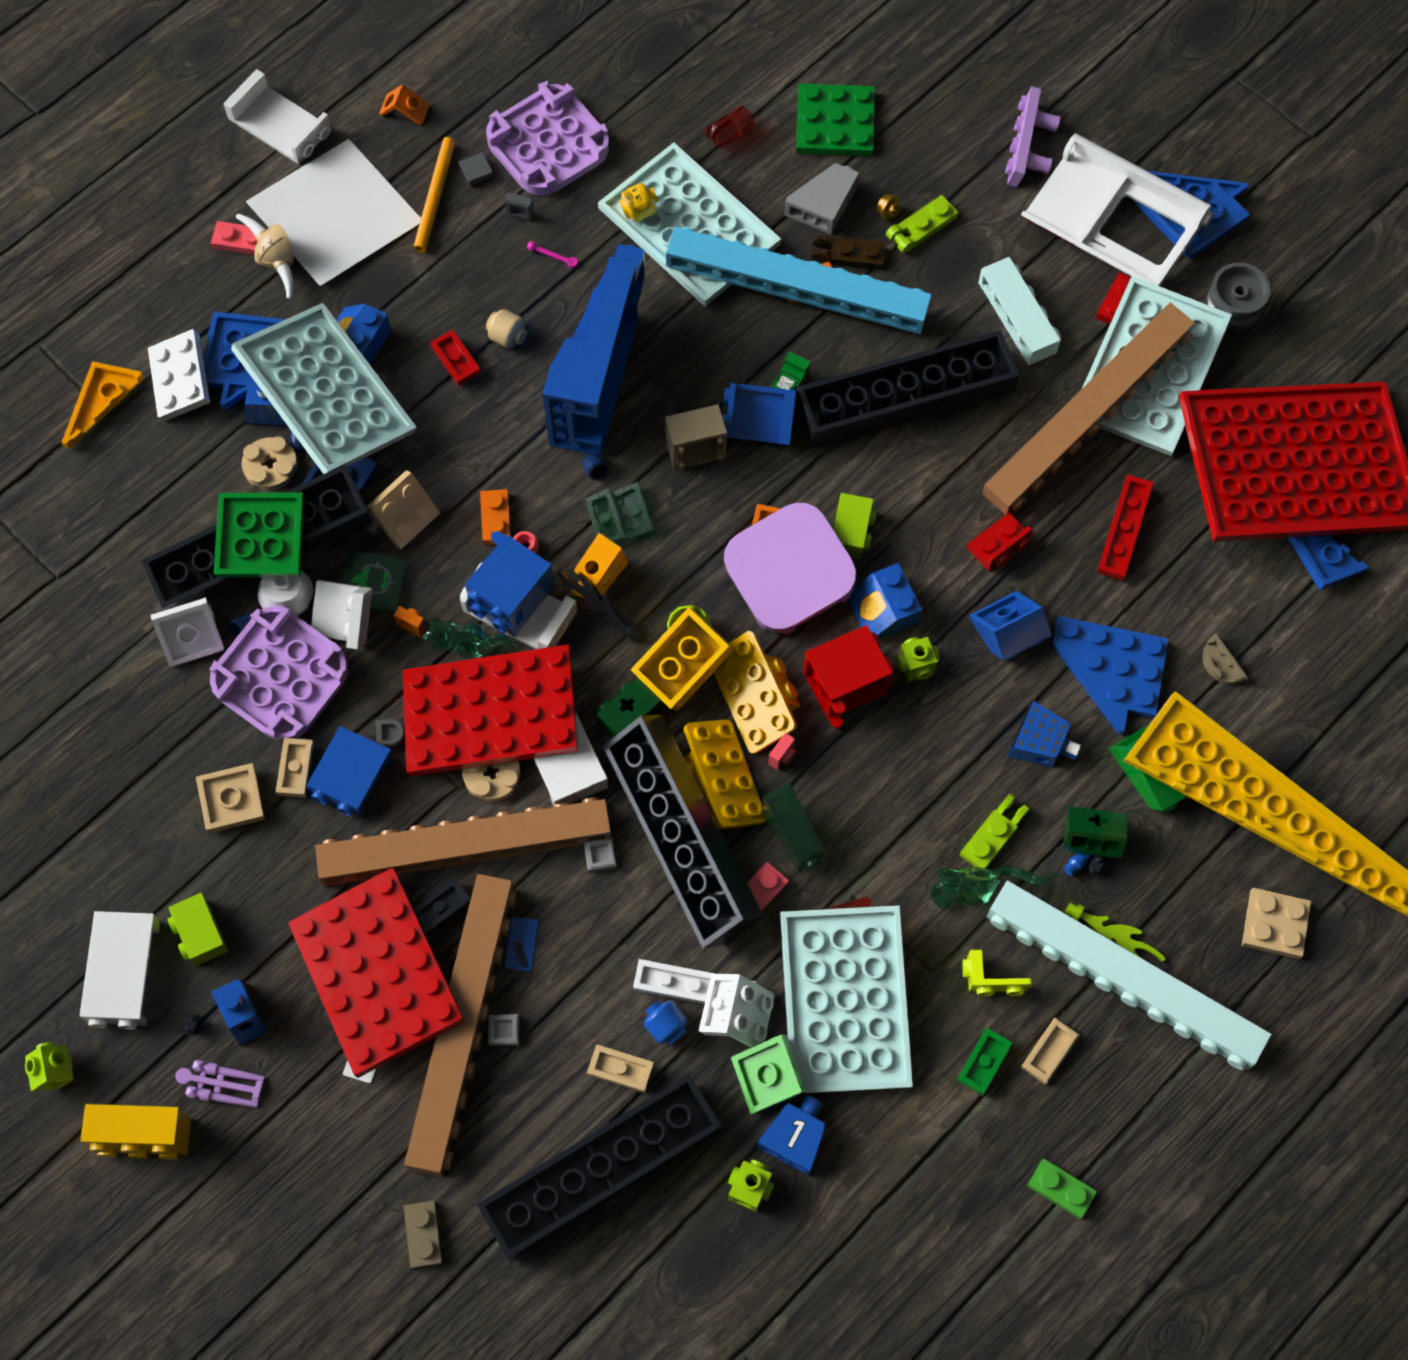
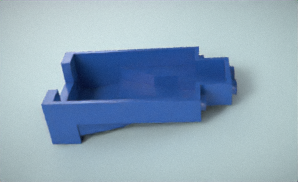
[542,244,645,457]

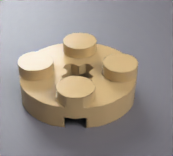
[242,437,298,491]
[463,761,521,802]

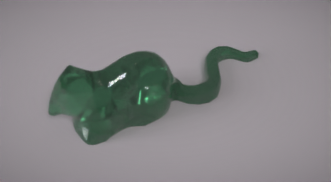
[422,617,518,659]
[929,866,1060,909]

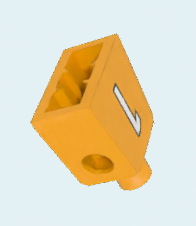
[571,533,628,598]

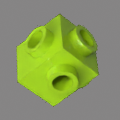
[896,637,940,682]
[25,1042,74,1091]
[728,1160,774,1212]

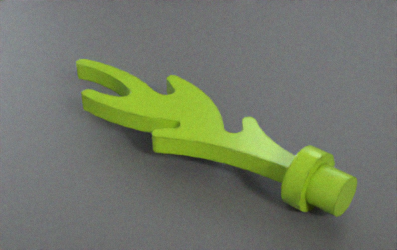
[1065,902,1165,962]

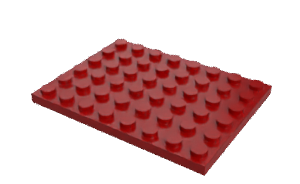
[1179,382,1408,542]

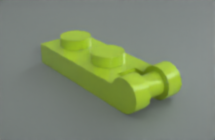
[886,195,958,254]

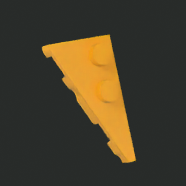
[62,361,144,449]

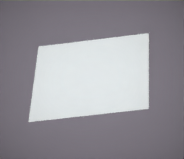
[246,139,421,286]

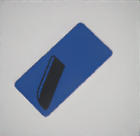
[505,917,538,971]

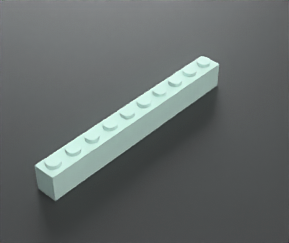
[987,880,1271,1070]

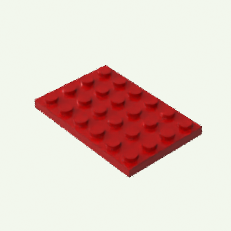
[403,644,579,777]
[288,867,465,1078]

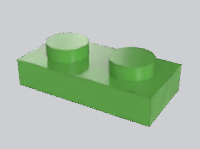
[1027,1158,1097,1219]

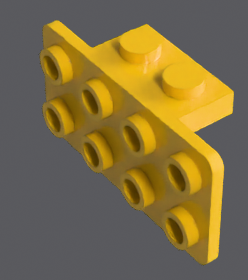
[714,631,800,754]
[684,720,766,829]

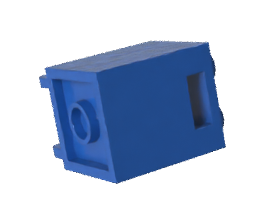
[465,531,555,637]

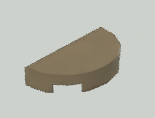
[1203,633,1248,685]

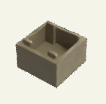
[665,404,727,471]

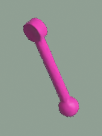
[527,241,578,269]

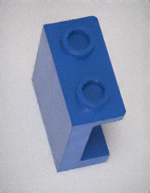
[722,383,796,445]
[307,726,394,817]

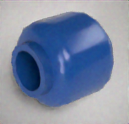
[644,1000,688,1046]

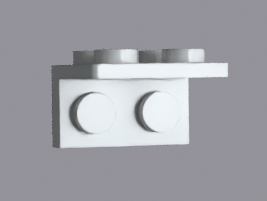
[311,580,372,649]
[699,974,774,1048]

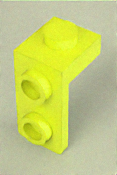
[962,950,1032,996]

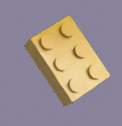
[631,607,735,711]
[81,1104,191,1160]

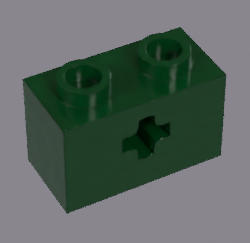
[597,677,662,738]
[1064,806,1127,859]

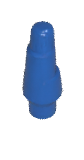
[1063,853,1094,876]

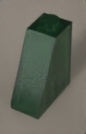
[763,783,824,872]

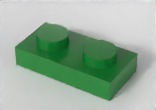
[956,1027,1012,1096]

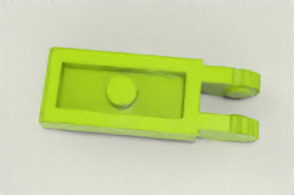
[959,794,1030,873]

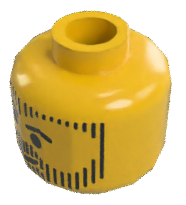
[619,183,659,222]

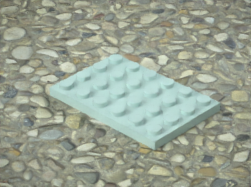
[598,143,781,306]
[1082,276,1232,456]
[231,303,417,474]
[780,905,913,1093]

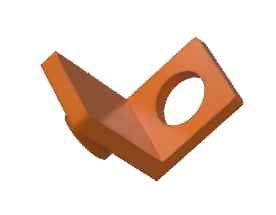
[379,84,430,125]

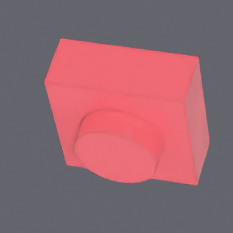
[768,733,796,770]

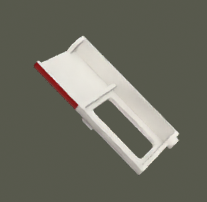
[1021,133,1214,287]

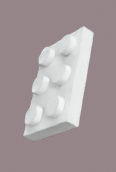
[148,329,210,421]

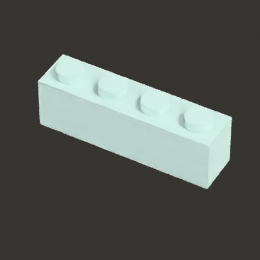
[978,257,1061,365]

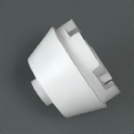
[257,571,313,616]

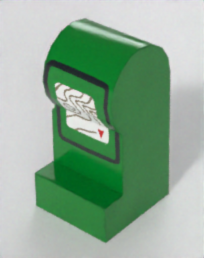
[770,351,811,390]

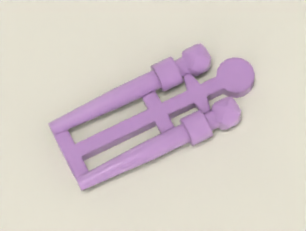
[176,1060,265,1108]

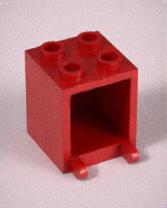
[803,625,894,729]

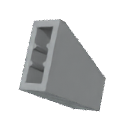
[784,163,859,235]

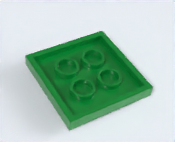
[796,83,875,157]
[214,492,305,577]

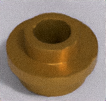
[877,194,901,220]

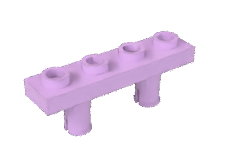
[1005,86,1060,187]

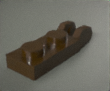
[810,234,885,270]

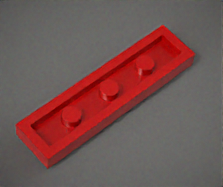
[1096,474,1153,581]

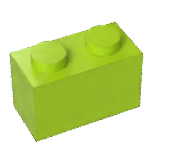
[833,493,877,559]
[167,893,229,967]

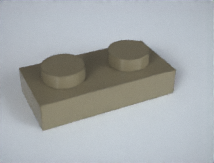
[404,1200,443,1269]

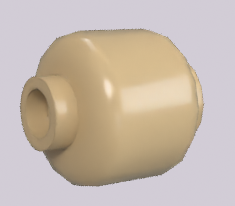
[486,309,527,349]

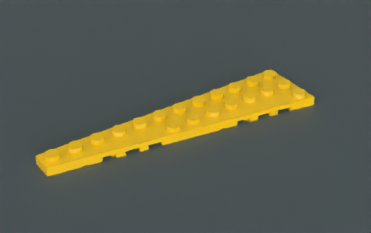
[1123,692,1408,917]

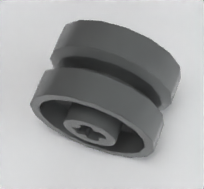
[1205,263,1271,332]

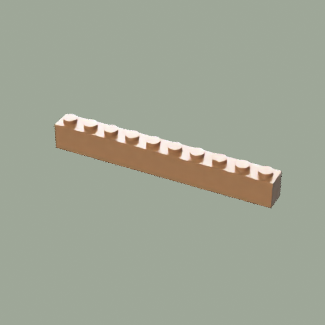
[982,302,1195,515]
[315,798,611,887]
[404,874,517,1177]

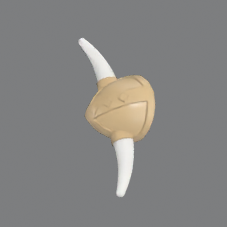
[236,214,293,299]

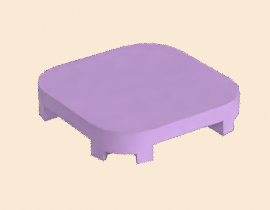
[486,81,609,196]
[724,503,856,635]
[209,605,348,741]

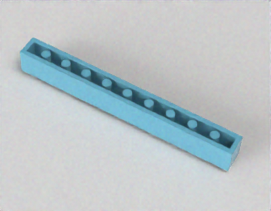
[666,226,931,334]

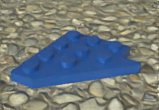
[1129,171,1250,260]
[203,312,286,410]
[1052,616,1168,735]

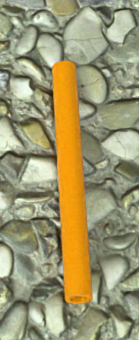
[413,137,456,253]

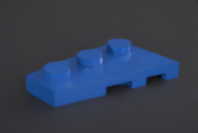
[1287,535,1369,590]

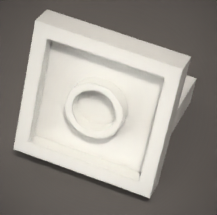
[151,598,224,667]

